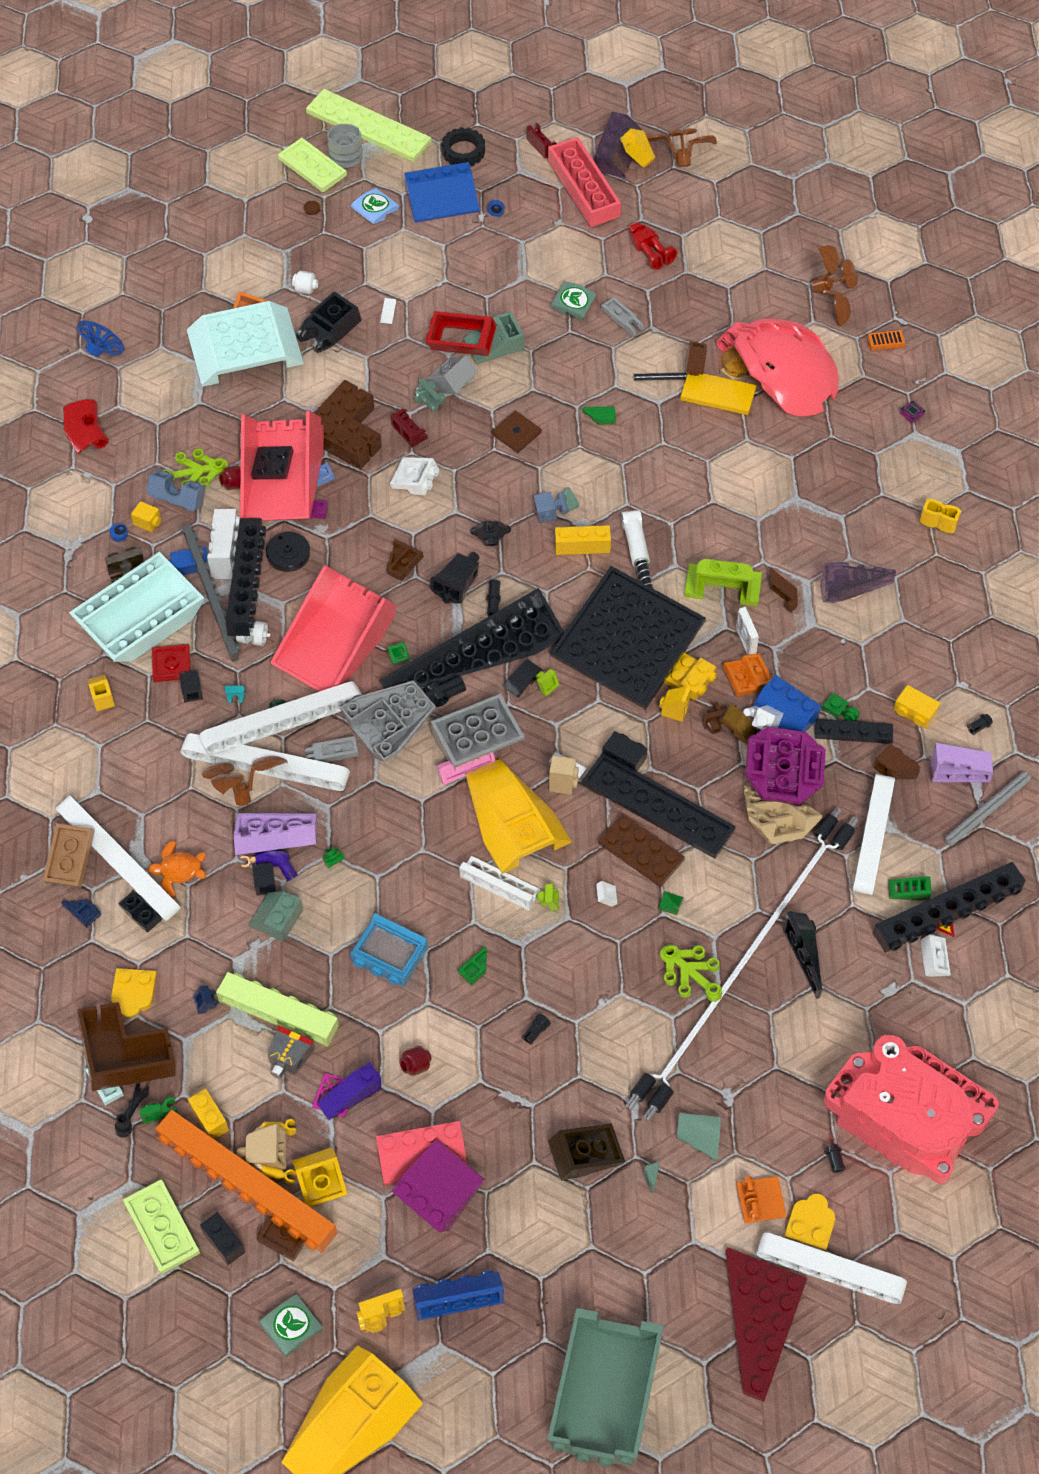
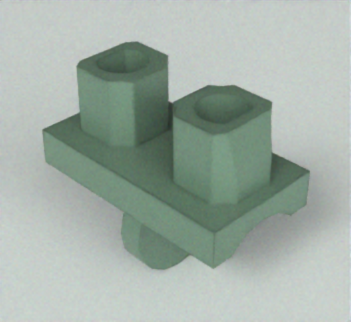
[415,378,446,412]

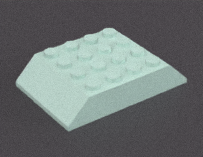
[69,552,205,662]

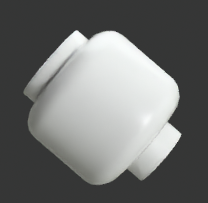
[292,270,318,294]

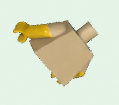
[237,1119,297,1185]

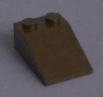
[548,1123,625,1180]

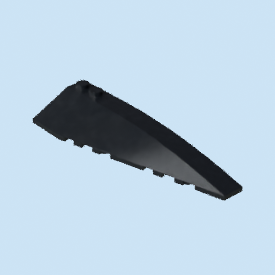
[379,588,565,689]

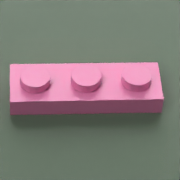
[437,752,496,785]

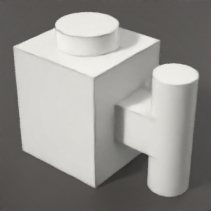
[743,705,784,730]

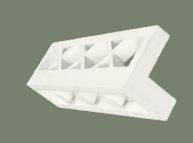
[459,856,541,911]

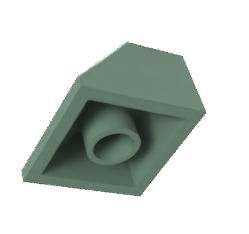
[248,891,303,942]

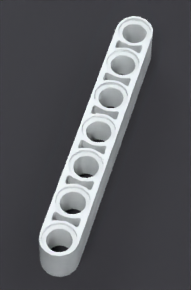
[852,774,895,896]
[756,1233,907,1304]

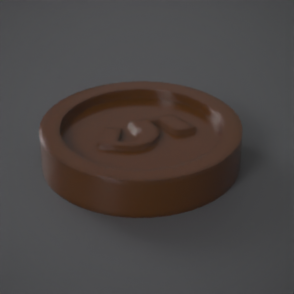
[304,201,320,215]

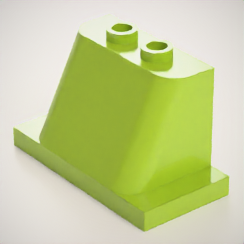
[685,559,762,606]

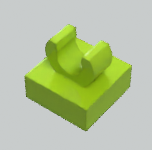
[535,669,559,696]
[537,883,559,911]

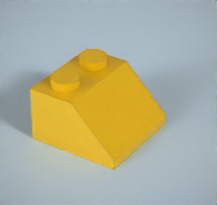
[292,1147,348,1207]

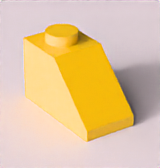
[620,129,655,168]
[659,686,691,722]

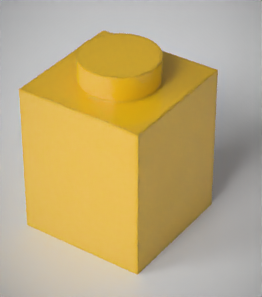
[131,501,161,532]

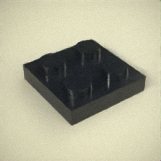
[251,446,294,480]

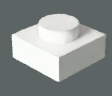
[596,881,618,907]

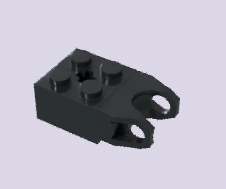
[296,291,362,353]

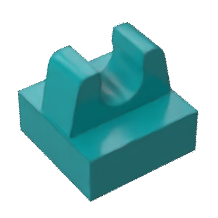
[225,686,247,703]

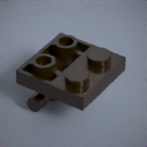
[105,547,144,583]

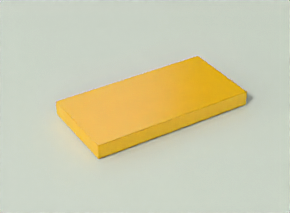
[680,373,757,415]

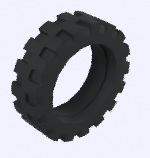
[442,127,485,167]

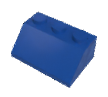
[752,675,821,732]

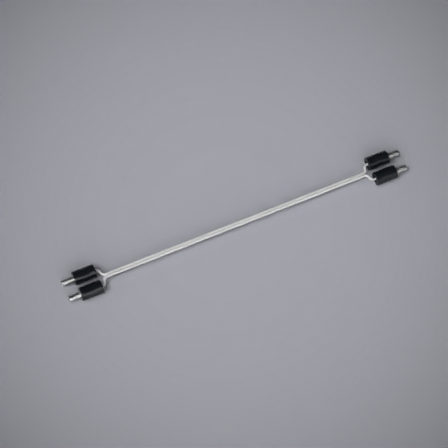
[626,807,858,1121]

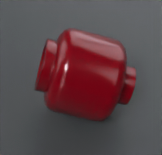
[219,466,241,490]
[399,1046,432,1076]

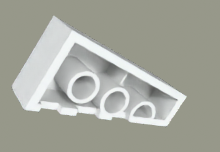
[207,509,240,579]

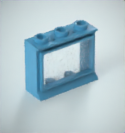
[350,913,428,987]

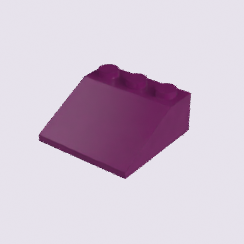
[392,1139,485,1232]

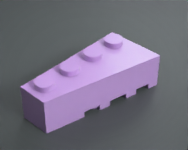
[234,813,317,855]

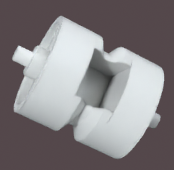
[236,621,271,646]

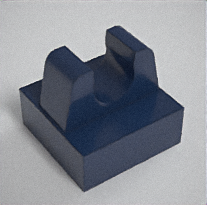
[193,985,219,1014]

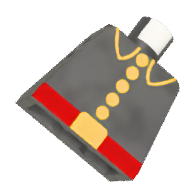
[268,1026,315,1079]

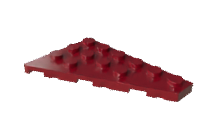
[725,1247,807,1402]

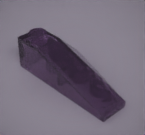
[820,562,896,603]

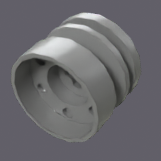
[327,124,363,168]

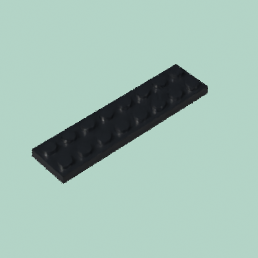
[582,753,736,859]

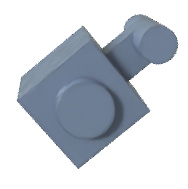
[533,492,569,523]

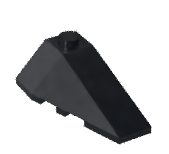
[783,911,822,999]

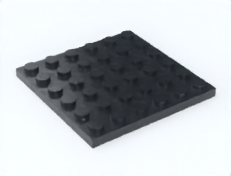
[550,566,706,710]

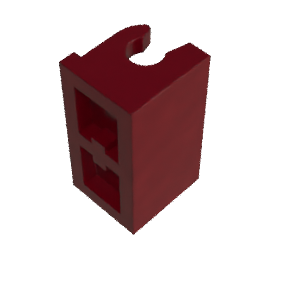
[527,123,557,159]
[391,409,428,448]

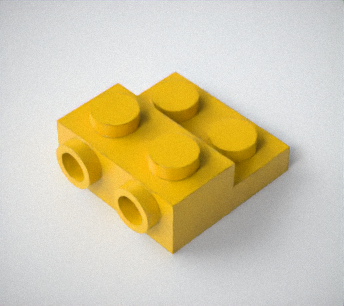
[664,653,717,701]
[356,1289,405,1333]

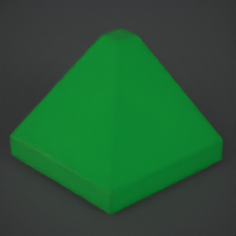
[385,641,410,665]
[658,892,684,915]

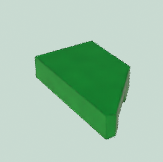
[583,407,616,425]
[457,947,487,986]

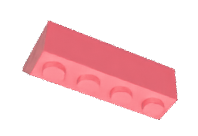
[376,1121,467,1185]

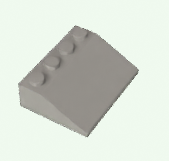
[431,694,525,768]

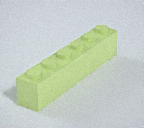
[216,972,339,1047]

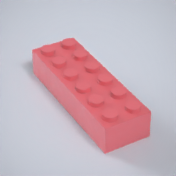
[548,137,621,227]

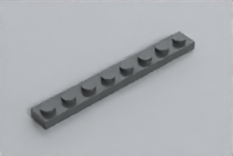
[182,524,241,662]

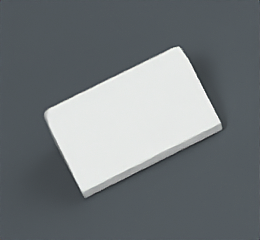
[921,934,951,977]

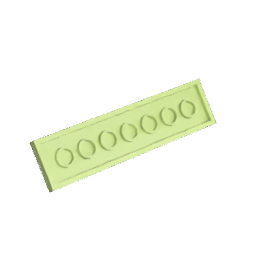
[306,89,432,162]

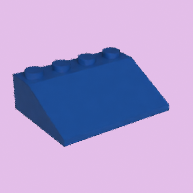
[404,162,480,223]

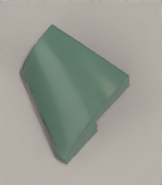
[676,1113,721,1161]

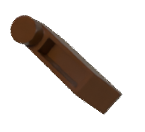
[769,568,798,612]

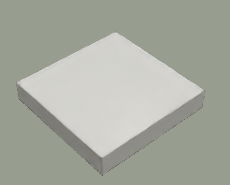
[736,607,759,655]

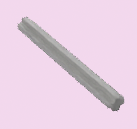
[945,772,1031,846]

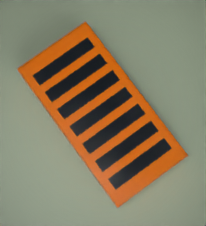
[867,330,905,351]

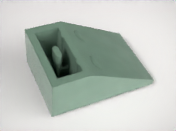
[463,311,524,364]

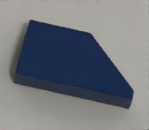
[61,900,101,928]

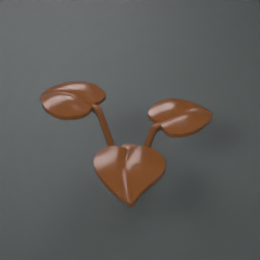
[647,128,717,167]
[812,245,858,326]
[202,756,288,806]

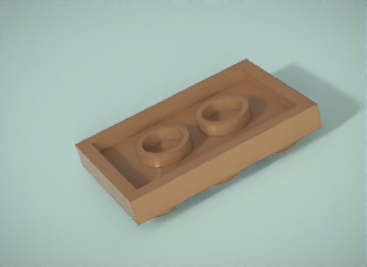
[43,823,95,888]

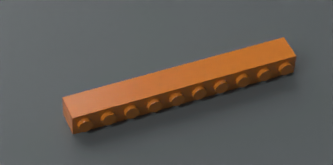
[155,1110,338,1253]

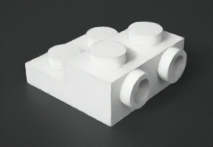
[390,457,439,495]

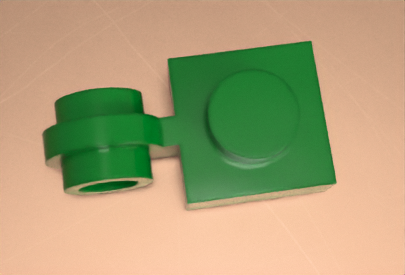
[822,693,860,721]

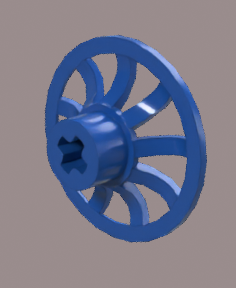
[77,320,125,357]

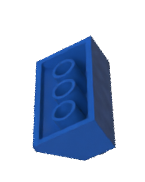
[412,1270,504,1321]

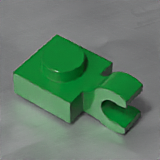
[139,1097,178,1124]

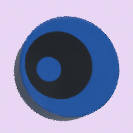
[488,200,505,217]
[109,523,128,542]

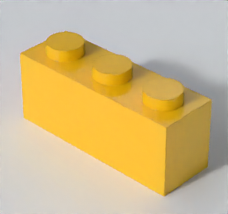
[555,525,611,555]

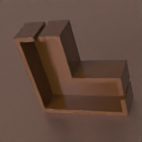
[305,380,382,470]
[78,1002,175,1091]

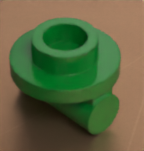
[322,847,345,869]

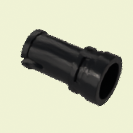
[522,1013,551,1045]

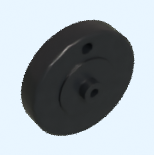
[266,532,310,572]

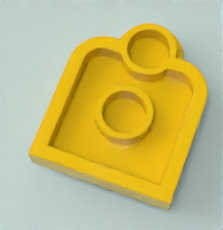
[111,968,157,1018]
[784,1194,835,1252]

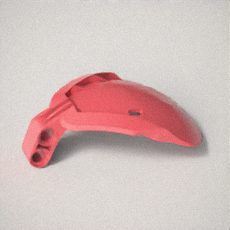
[716,318,839,417]

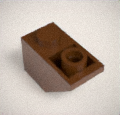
[685,341,707,376]
[873,744,921,779]

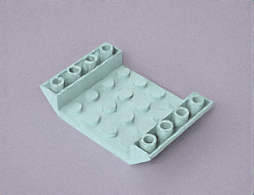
[187,301,304,387]

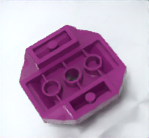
[745,727,826,805]

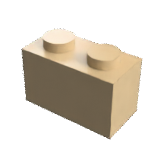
[549,756,579,795]

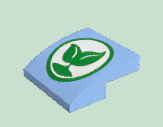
[351,188,399,224]

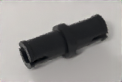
[486,579,501,616]

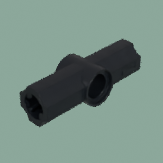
[423,675,466,707]

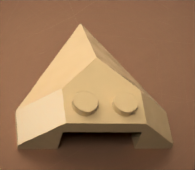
[744,785,822,844]

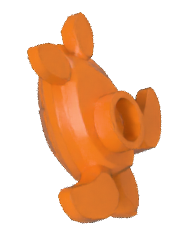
[148,841,206,898]

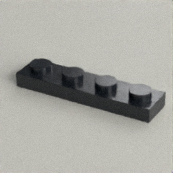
[815,718,893,744]

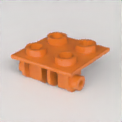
[736,1176,787,1224]

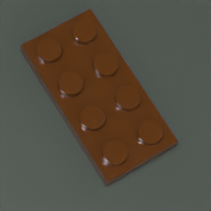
[598,813,685,888]

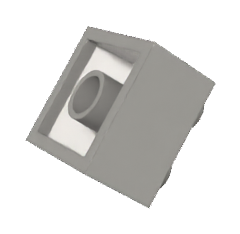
[426,355,478,394]

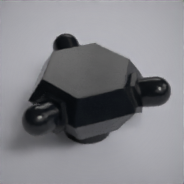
[470,521,511,546]

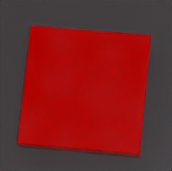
[152,644,191,682]

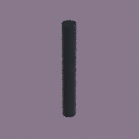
[634,372,687,381]

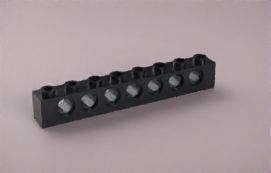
[226,518,266,636]
[873,861,1026,953]

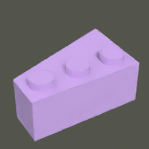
[930,743,993,782]

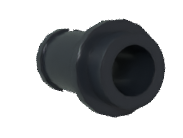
[967,714,993,735]
[825,1144,846,1173]

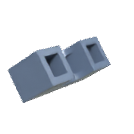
[146,469,206,511]

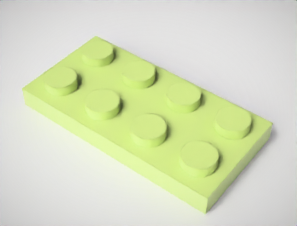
[278,138,347,192]
[123,1179,200,1275]

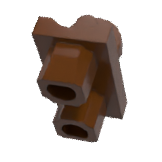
[703,702,737,734]

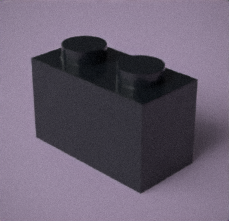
[602,731,647,771]
[200,1212,245,1266]

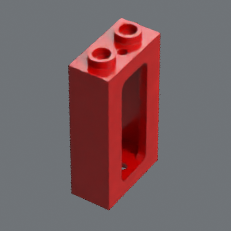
[426,311,497,356]

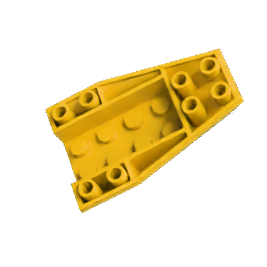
[466,759,572,874]
[281,1345,423,1474]

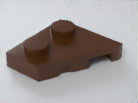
[386,539,424,581]

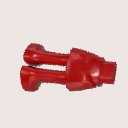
[628,222,678,270]

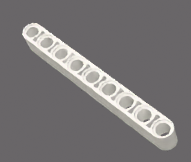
[199,681,363,755]
[180,733,350,791]
[55,795,181,922]

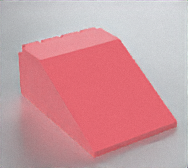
[240,411,324,521]
[270,565,398,692]

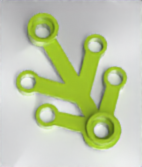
[163,449,228,489]
[660,945,722,1002]

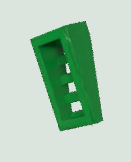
[888,876,931,900]

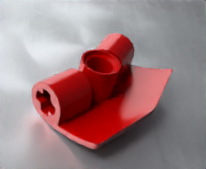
[63,399,109,454]

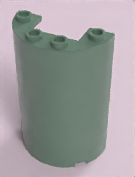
[547,1308,664,1467]

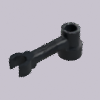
[115,1083,149,1138]

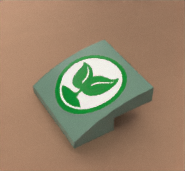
[550,281,597,321]
[259,1294,323,1357]

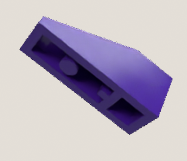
[317,1062,381,1120]

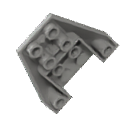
[340,680,436,762]

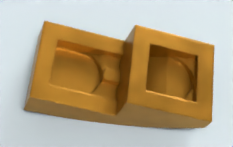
[720,704,757,745]

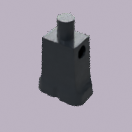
[430,552,479,604]

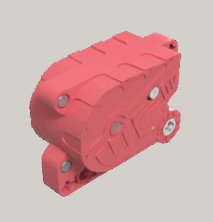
[824,1035,999,1184]

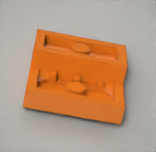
[722,653,772,697]

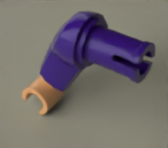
[240,850,298,882]

